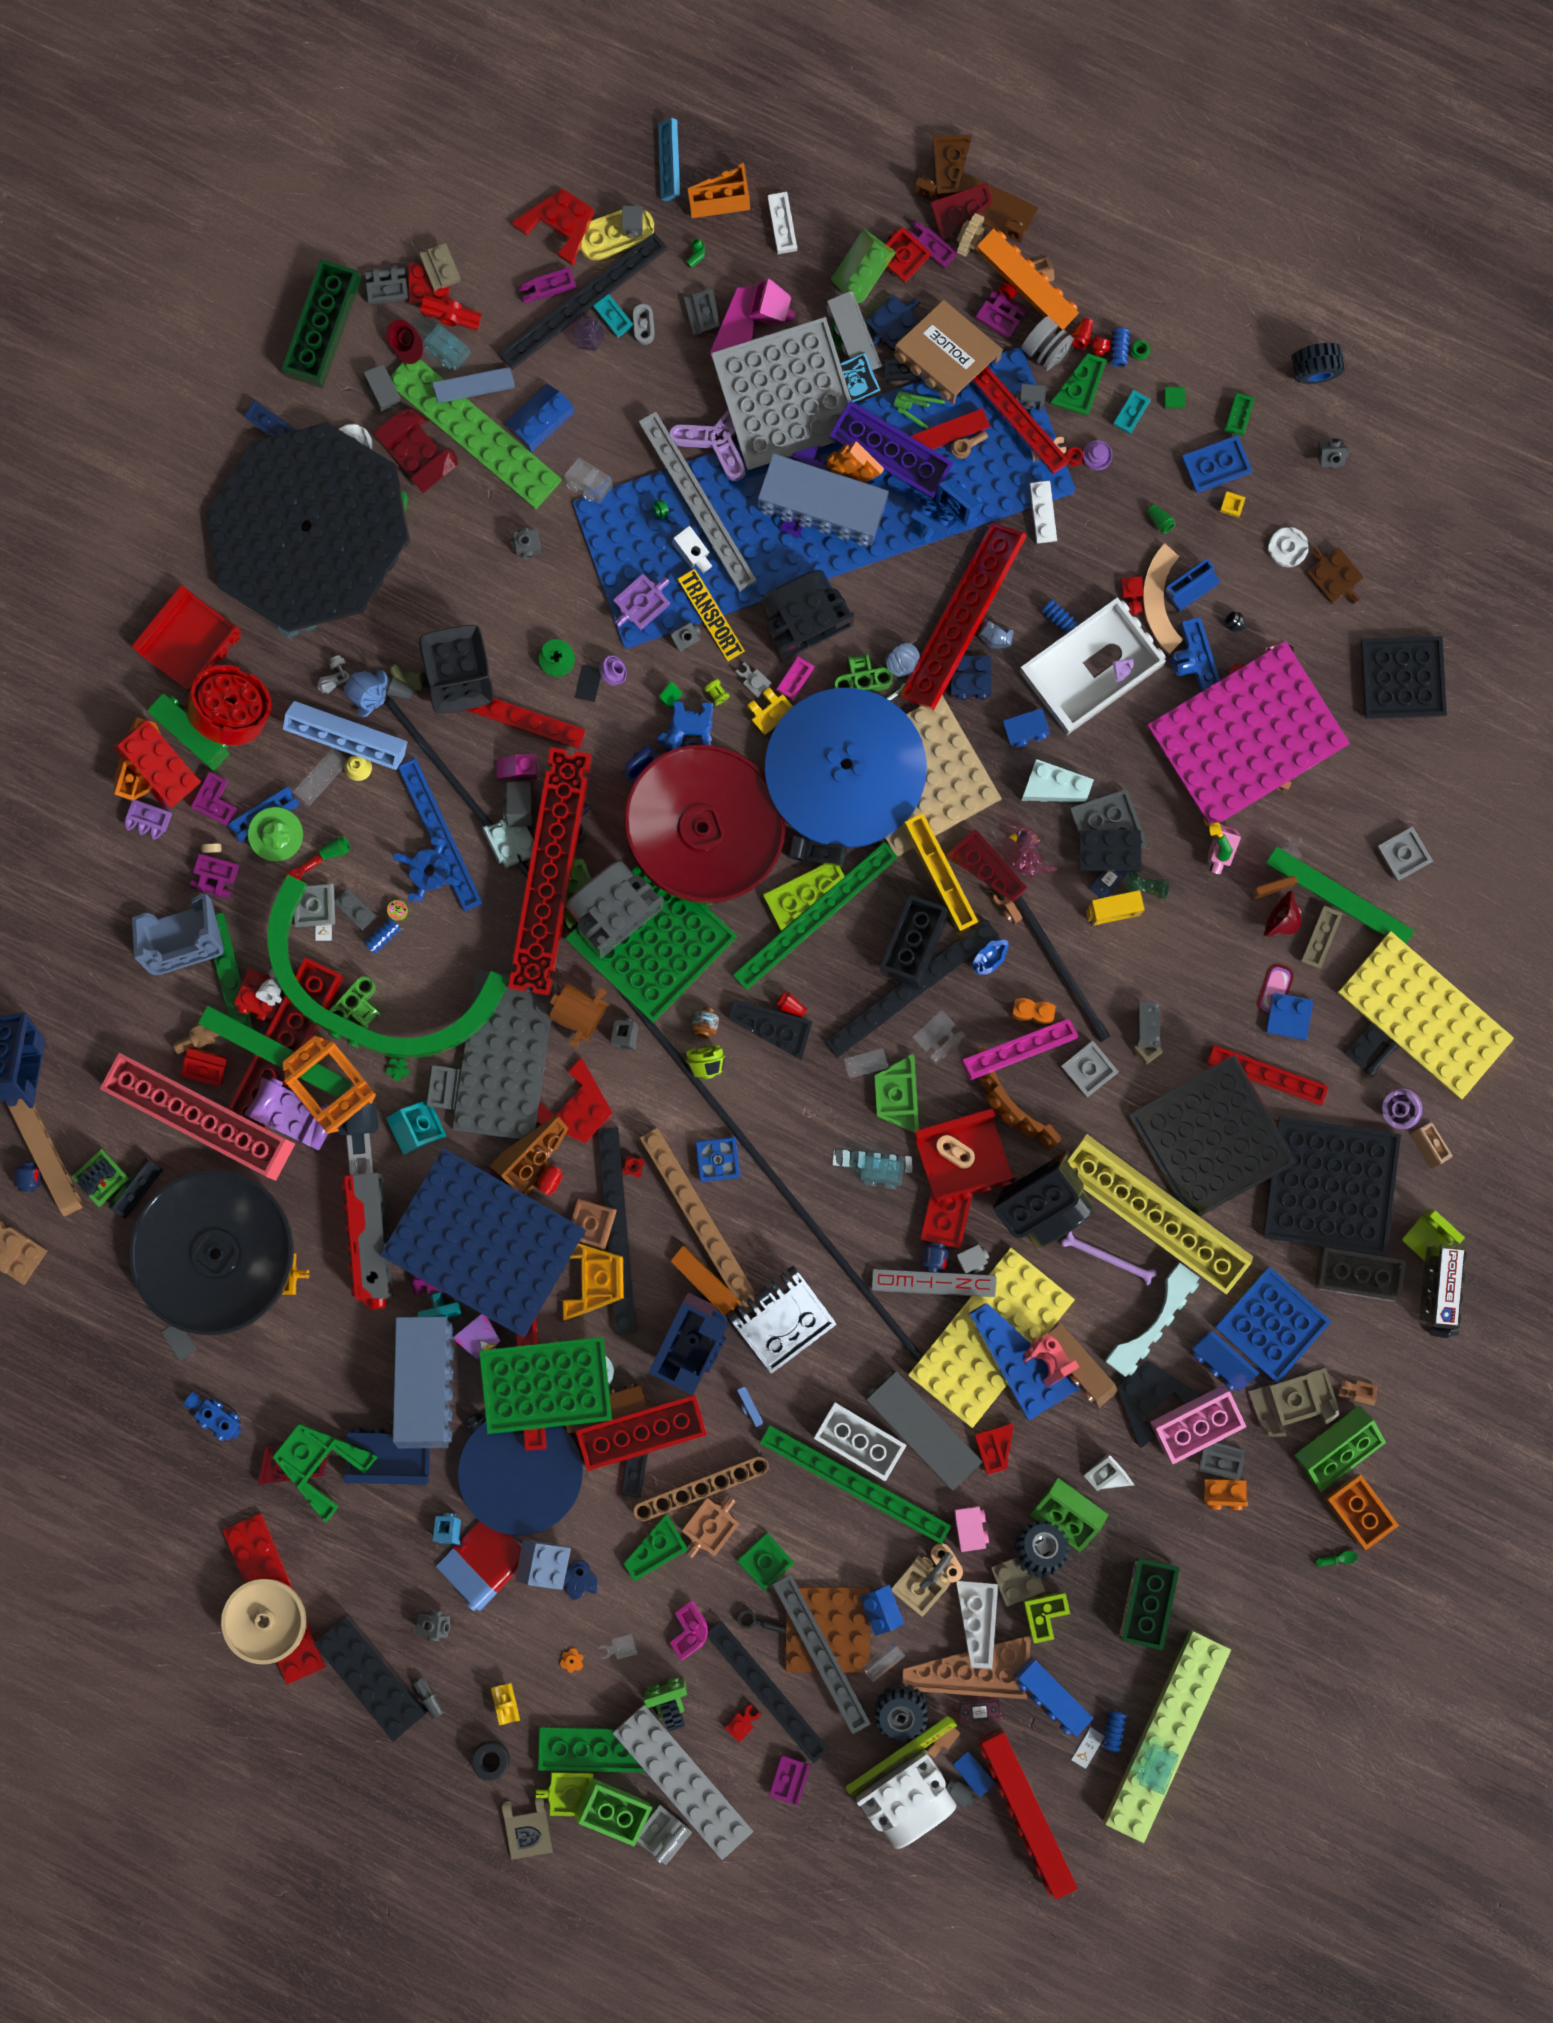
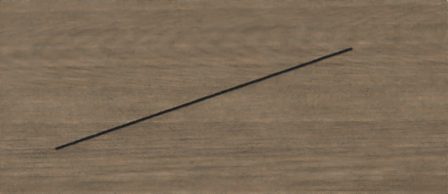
[386,699,923,1362]

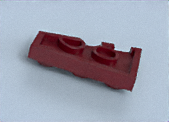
[930,183,993,241]
[258,1444,328,1485]

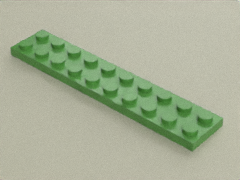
[390,360,562,510]

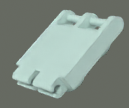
[482,819,534,868]

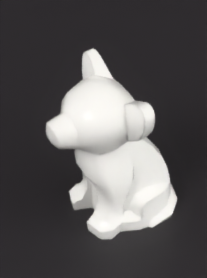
[256,969,282,1006]

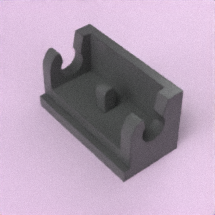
[363,364,401,414]
[1137,1001,1161,1048]

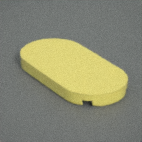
[580,210,654,260]

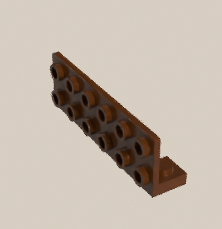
[914,158,1038,243]

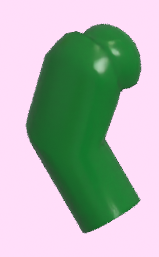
[685,238,705,269]

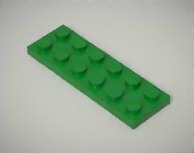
[538,1727,647,1773]

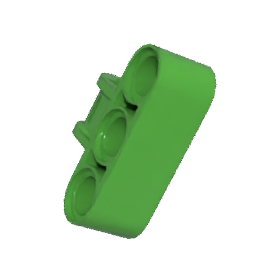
[835,653,892,692]
[330,977,380,1028]

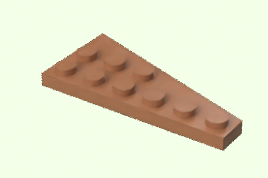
[902,1635,1031,1699]

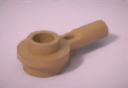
[951,431,988,459]

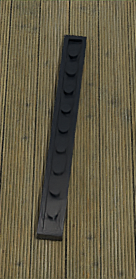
[499,232,667,370]
[826,919,999,1058]
[598,1128,636,1334]

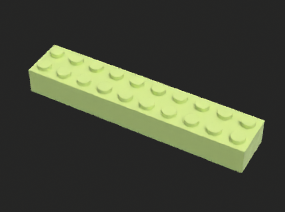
[1103,1630,1231,1843]

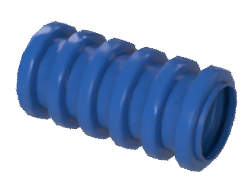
[1110,328,1130,367]
[1042,599,1078,635]
[364,918,401,954]
[1102,1710,1127,1752]

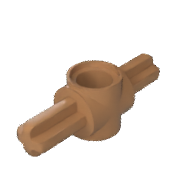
[173,1025,219,1054]

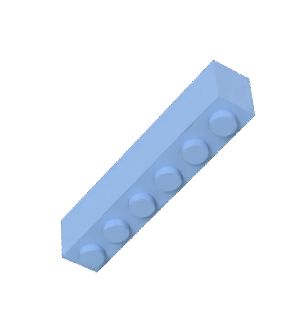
[283,701,407,770]

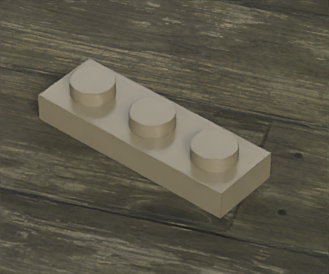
[1301,906,1343,970]

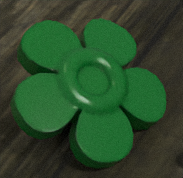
[386,1058,410,1081]

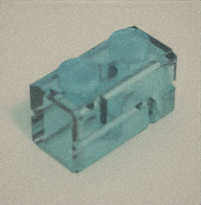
[424,324,471,371]
[860,1156,905,1190]

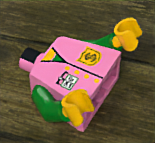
[1204,819,1241,874]

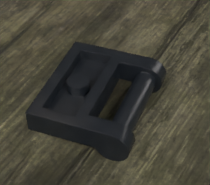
[1344,1023,1399,1077]

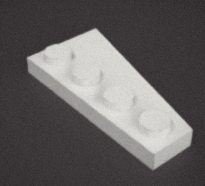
[957,1581,998,1669]

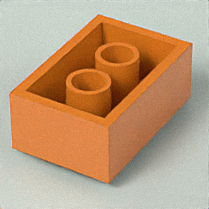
[1324,1474,1399,1550]

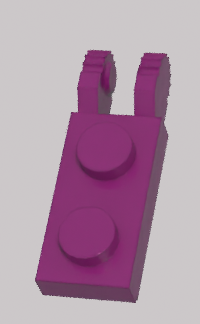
[906,220,957,269]
[518,267,576,304]

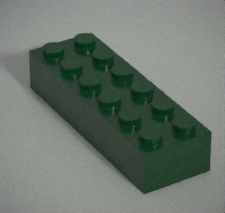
[282,259,361,388]

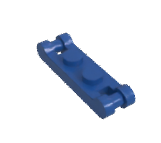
[228,787,300,843]

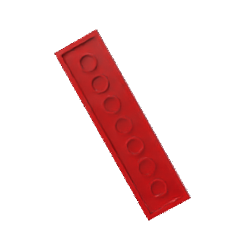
[222,1513,326,1685]

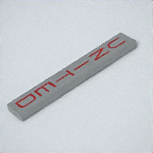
[872,1269,997,1298]

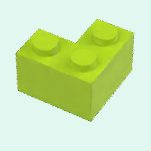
[1023,1591,1070,1644]

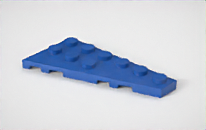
[968,1303,1080,1421]

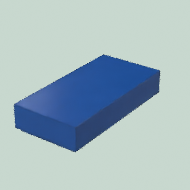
[952,1751,996,1797]

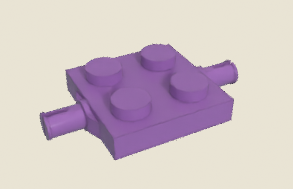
[613,574,670,631]

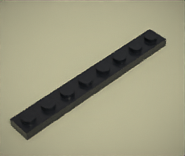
[707,1620,829,1764]

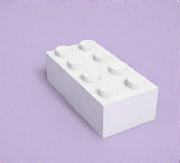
[814,1402,907,1481]

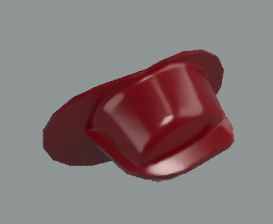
[386,319,424,364]

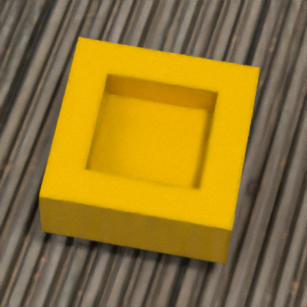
[1220,492,1246,518]

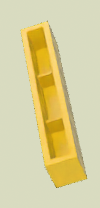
[903,813,978,932]

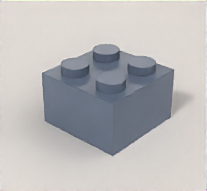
[515,1539,571,1590]

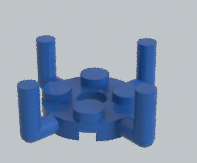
[393,837,461,902]

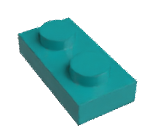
[593,294,633,338]
[1113,390,1151,435]

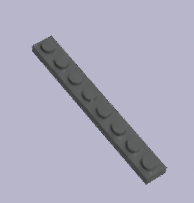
[773,1574,871,1734]

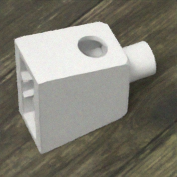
[671,526,712,573]

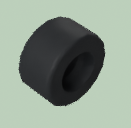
[471,1740,510,1781]

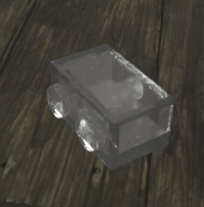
[564,457,613,504]

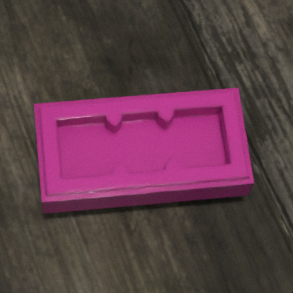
[776,656,815,701]

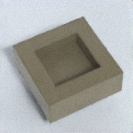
[1133,1045,1163,1065]

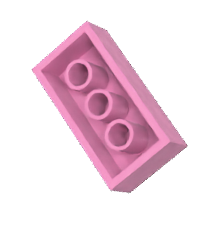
[1150,1385,1246,1464]

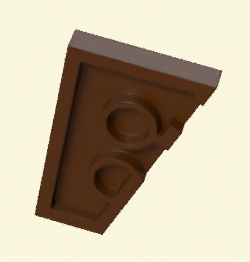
[933,134,972,196]

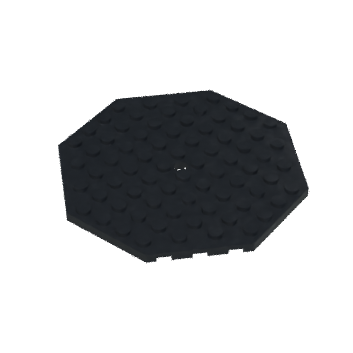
[205,422,410,632]

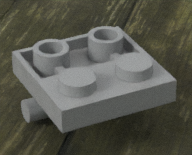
[637,1804,693,1865]

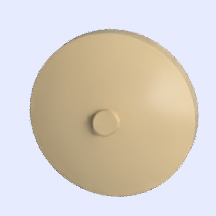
[221,1579,306,1664]

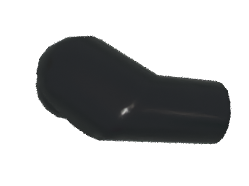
[1430,1323,1460,1338]

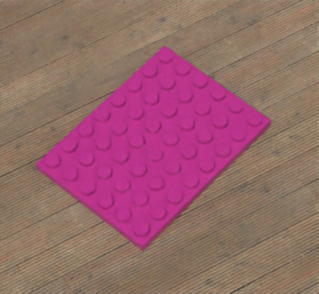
[1147,641,1350,825]

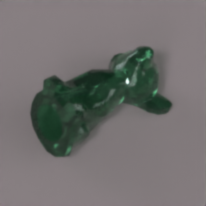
[1125,872,1169,899]

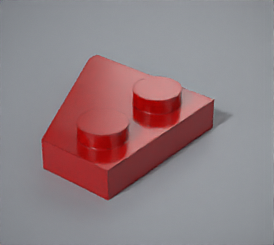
[974,1423,1014,1475]

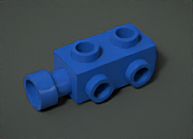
[183,1392,242,1441]

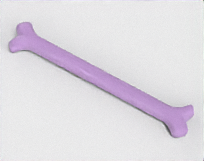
[1060,1231,1157,1285]

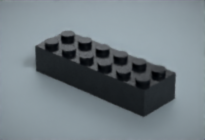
[314,1615,428,1742]

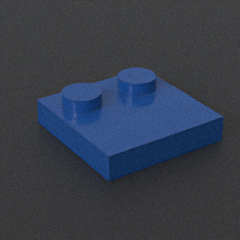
[1265,993,1314,1041]

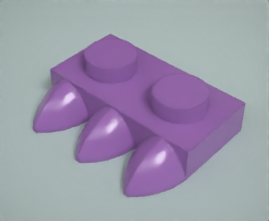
[125,800,172,840]

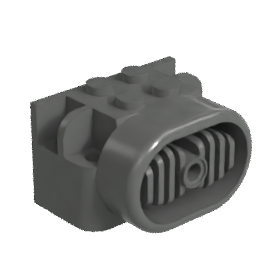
[566,861,664,959]

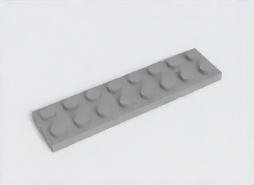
[612,1704,754,1860]

